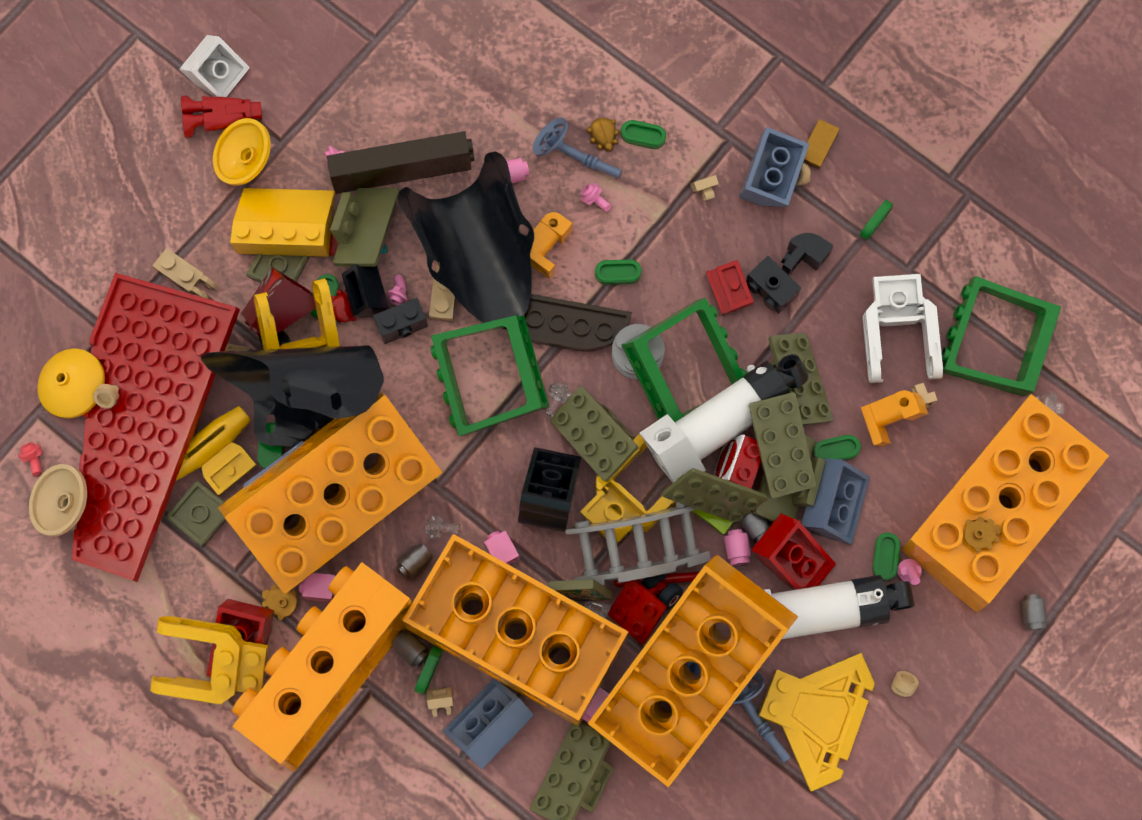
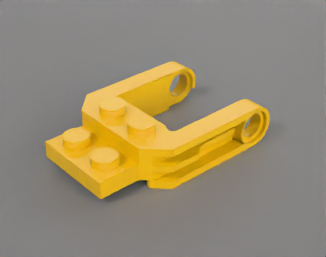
[254,278,340,350]
[580,434,676,544]
[150,616,269,704]

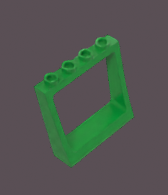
[941,276,1061,397]
[622,297,746,422]
[431,315,550,436]

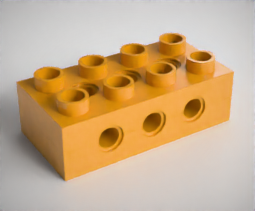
[217,392,443,594]
[901,394,1109,613]
[402,534,628,727]
[587,555,798,788]
[232,562,412,772]

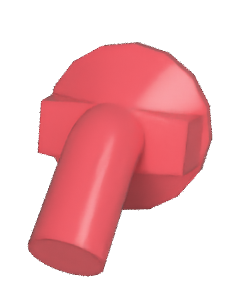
[18,442,43,476]

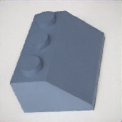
[739,127,809,207]
[801,458,870,545]
[443,679,534,769]

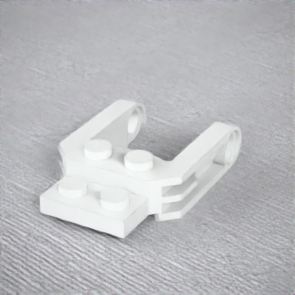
[862,274,943,383]

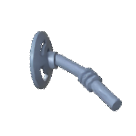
[532,117,622,179]
[733,672,791,764]

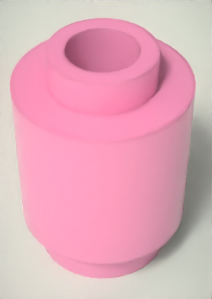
[507,158,529,183]
[724,529,751,566]

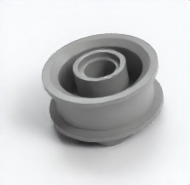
[612,324,665,380]

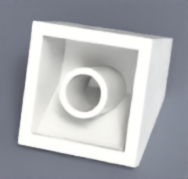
[179,35,250,97]

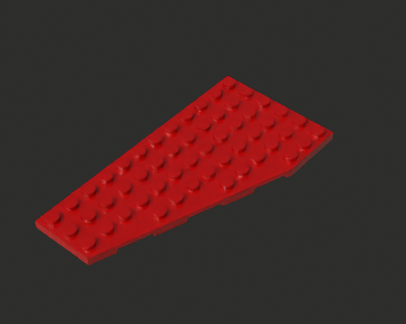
[72,273,240,582]

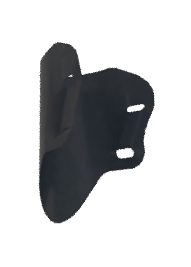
[398,151,534,329]
[201,345,384,448]

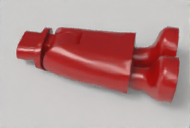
[181,95,262,138]

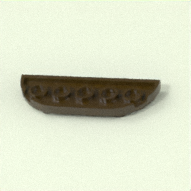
[493,287,632,352]

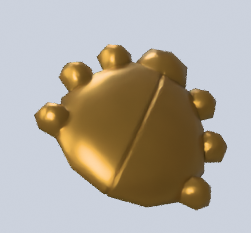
[586,117,620,152]
[964,517,1001,552]
[262,585,297,621]

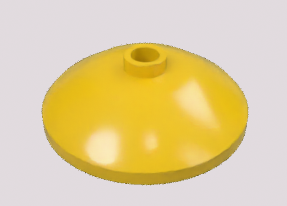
[213,118,271,186]
[37,348,105,419]

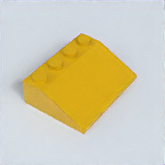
[230,188,336,257]

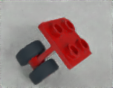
[608,574,683,644]

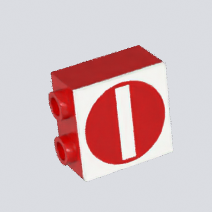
[713,435,761,489]

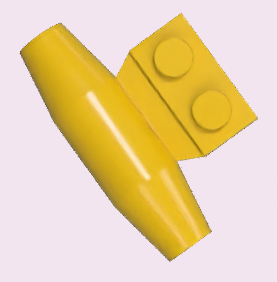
[176,405,257,496]

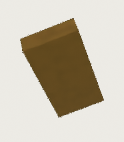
[803,119,840,170]

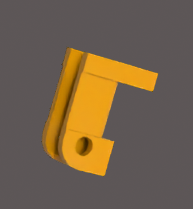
[530,212,573,279]
[861,390,928,447]

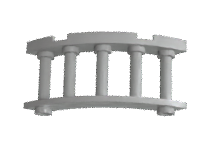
[566,502,711,585]

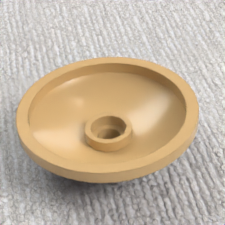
[29,464,87,536]

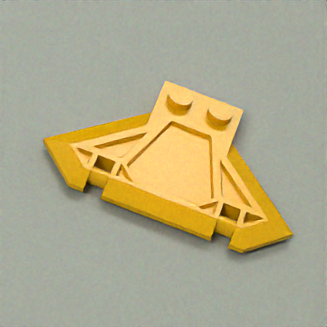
[758,653,875,792]

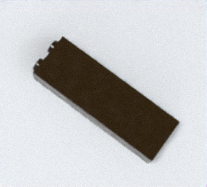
[326,131,475,194]

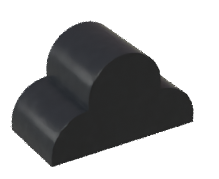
[518,447,581,533]

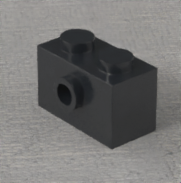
[746,256,801,313]
[341,264,389,318]
[373,298,428,344]

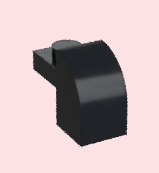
[781,233,833,276]

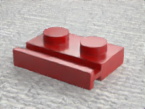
[706,260,754,316]

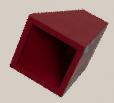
[241,267,316,336]

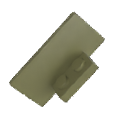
[330,188,400,266]
[768,333,834,426]
[550,386,638,482]
[749,392,816,498]
[753,435,825,522]
[662,468,767,523]
[530,723,614,820]

